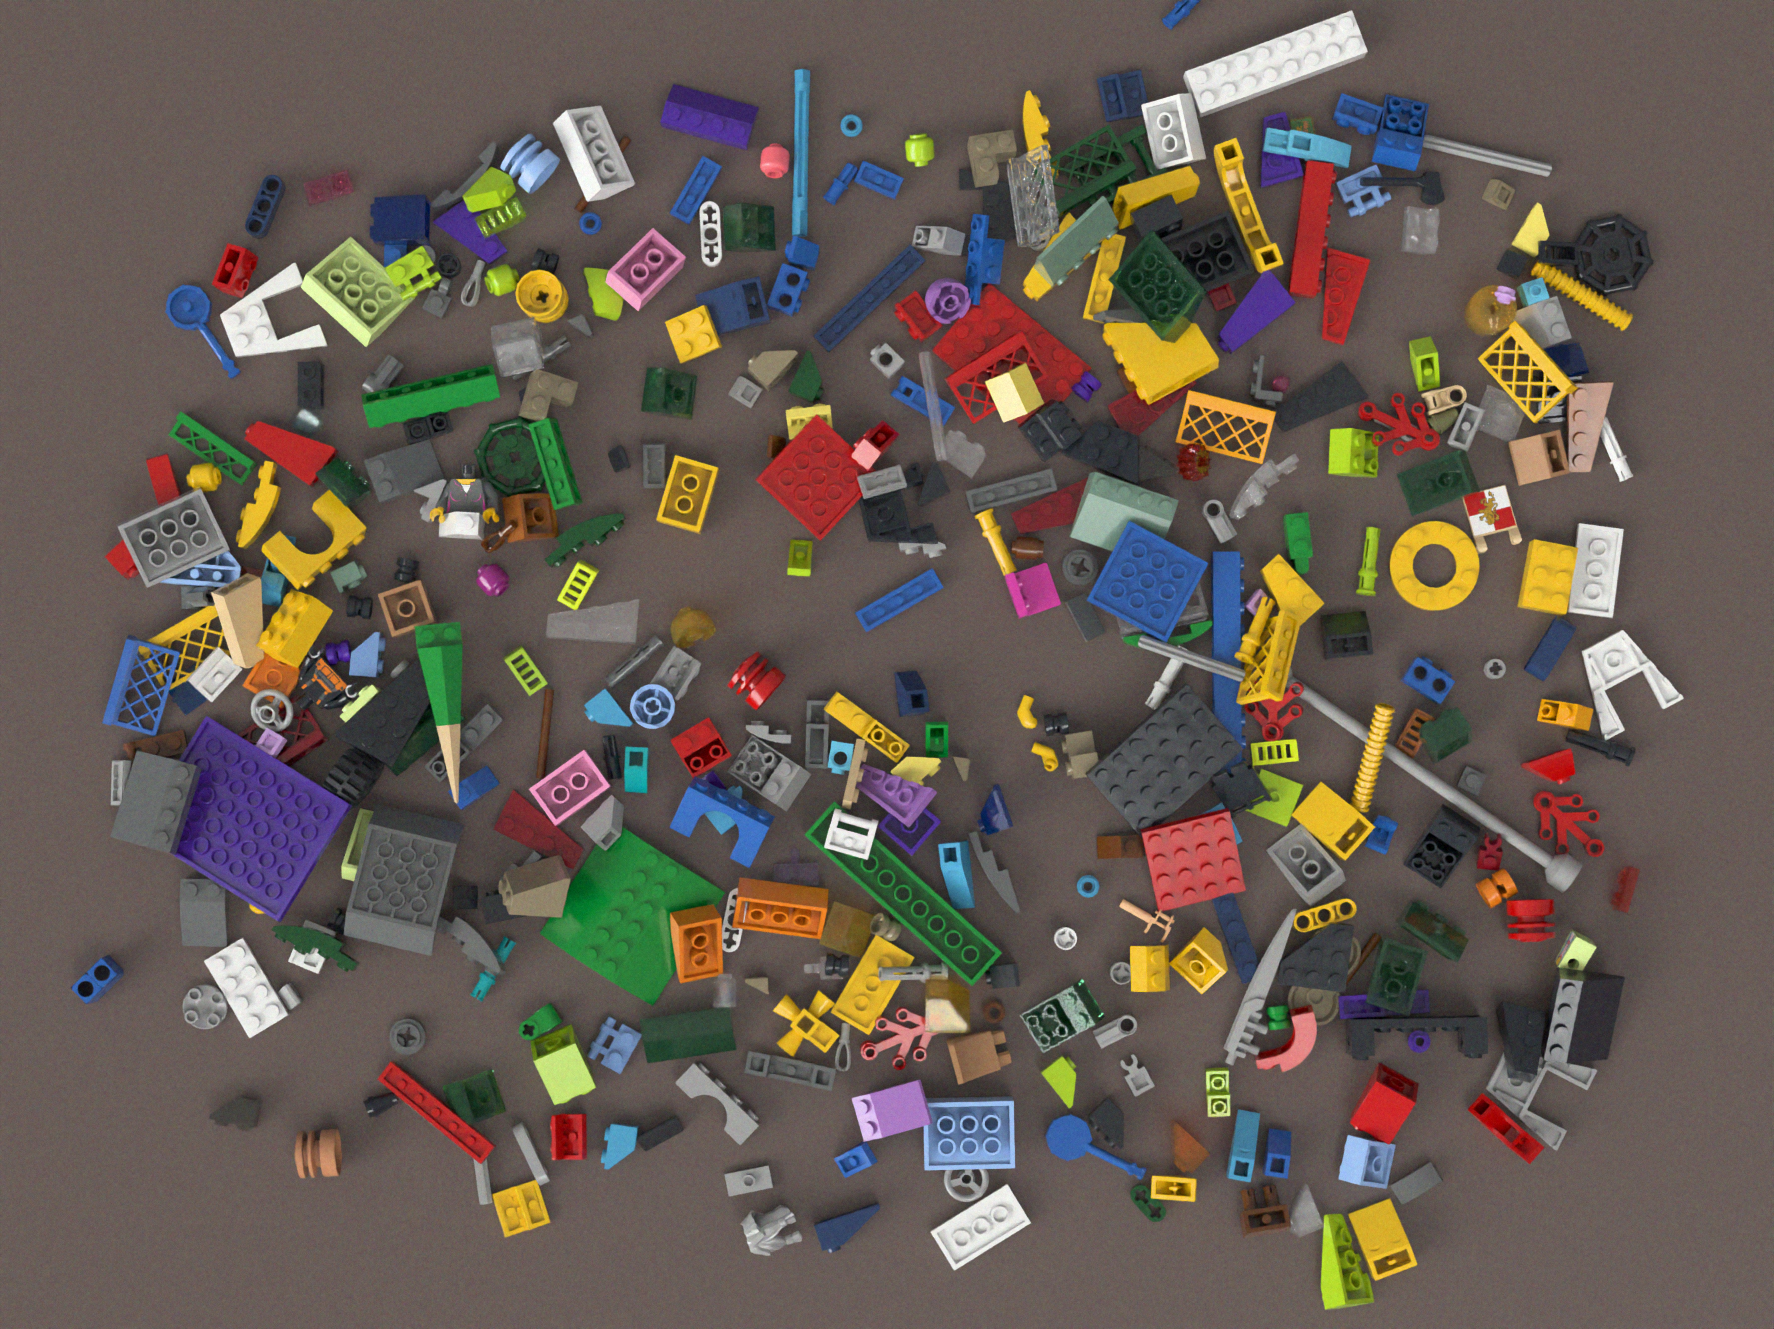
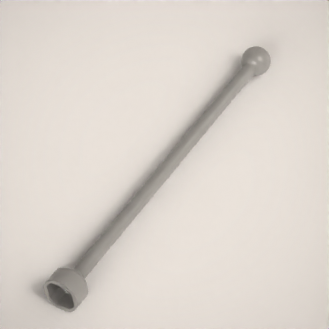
[1264,666,1583,893]

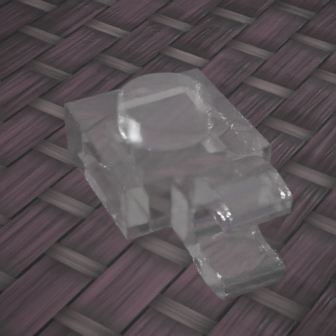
[804,957,843,980]

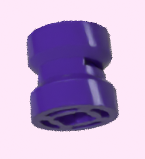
[1071,371,1102,403]
[326,640,352,665]

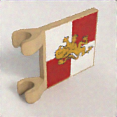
[1462,485,1522,554]

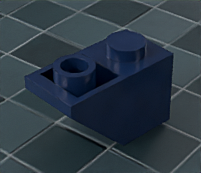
[894,671,930,717]

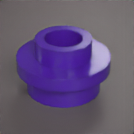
[1408,1030,1431,1053]

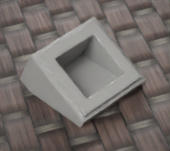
[728,376,763,408]
[278,983,303,1010]

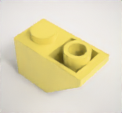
[890,757,941,786]

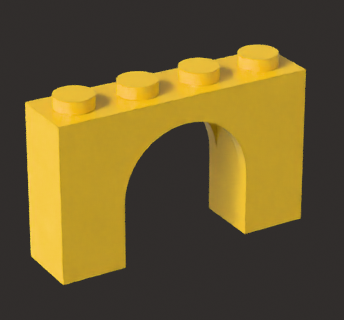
[262,489,367,590]

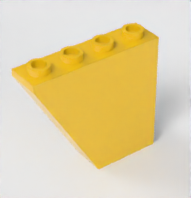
[1102,323,1219,405]

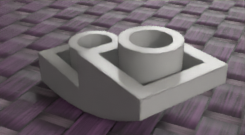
[898,542,946,558]
[746,721,792,744]

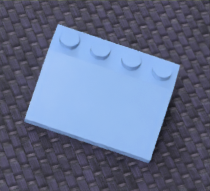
[923,1096,1015,1170]

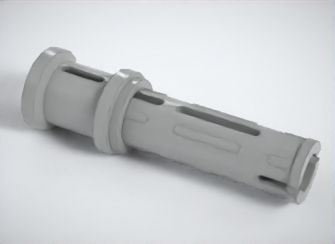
[878,962,948,983]

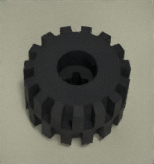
[323,746,385,811]

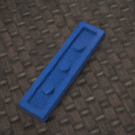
[855,568,944,633]

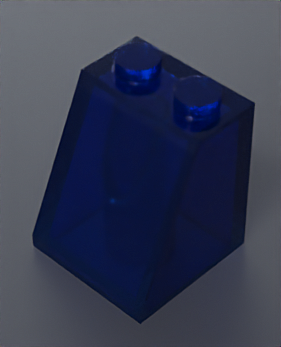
[370,194,431,246]

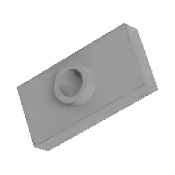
[857,465,907,499]
[111,760,131,805]
[724,1165,773,1197]

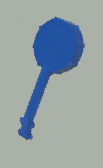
[165,284,241,379]
[1045,1113,1146,1180]

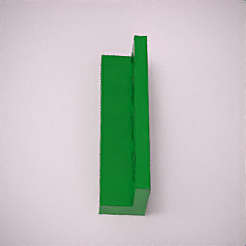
[168,411,257,486]
[528,418,583,510]

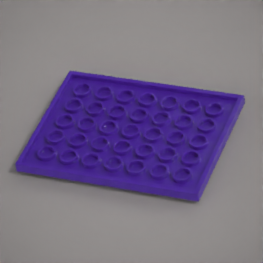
[174,716,352,922]

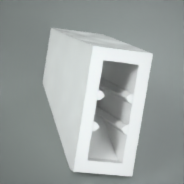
[439,512,485,540]

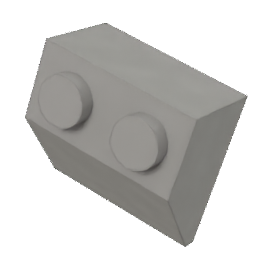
[1510,296,1572,356]

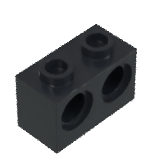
[298,362,325,410]

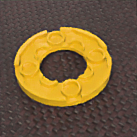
[1389,521,1479,611]

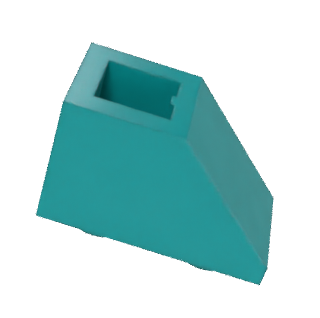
[624,747,650,793]

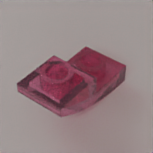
[303,170,354,206]

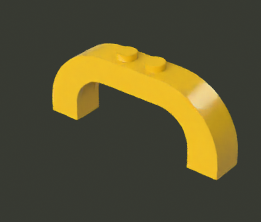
[1214,138,1284,273]

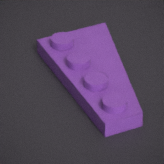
[856,764,937,828]

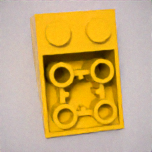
[1291,782,1375,861]
[1348,1198,1418,1281]

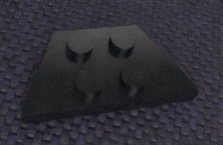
[1062,420,1140,486]

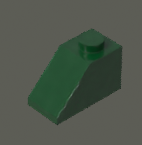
[788,350,824,404]

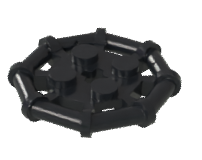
[1576,214,1654,296]

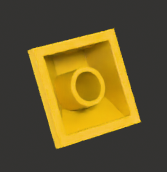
[1169,927,1228,994]

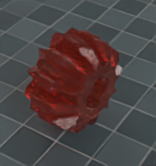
[1176,443,1212,481]

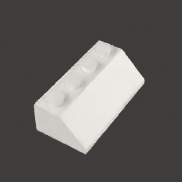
[553,106,635,202]

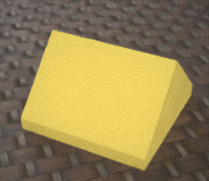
[985,363,1044,422]

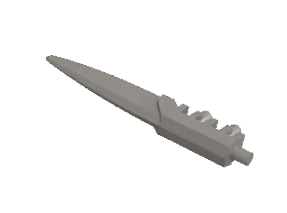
[1224,909,1297,1065]

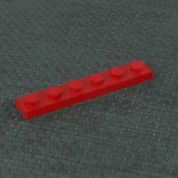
[377,1061,496,1164]

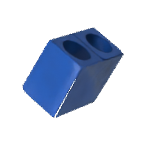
[71,955,124,1004]

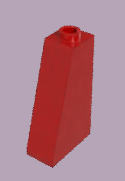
[244,421,339,487]

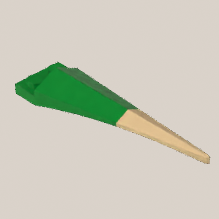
[414,622,463,804]

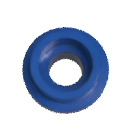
[579,212,602,235]

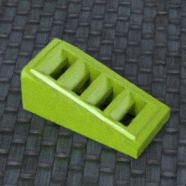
[503,645,548,696]

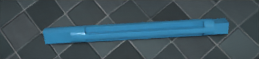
[792,69,810,237]

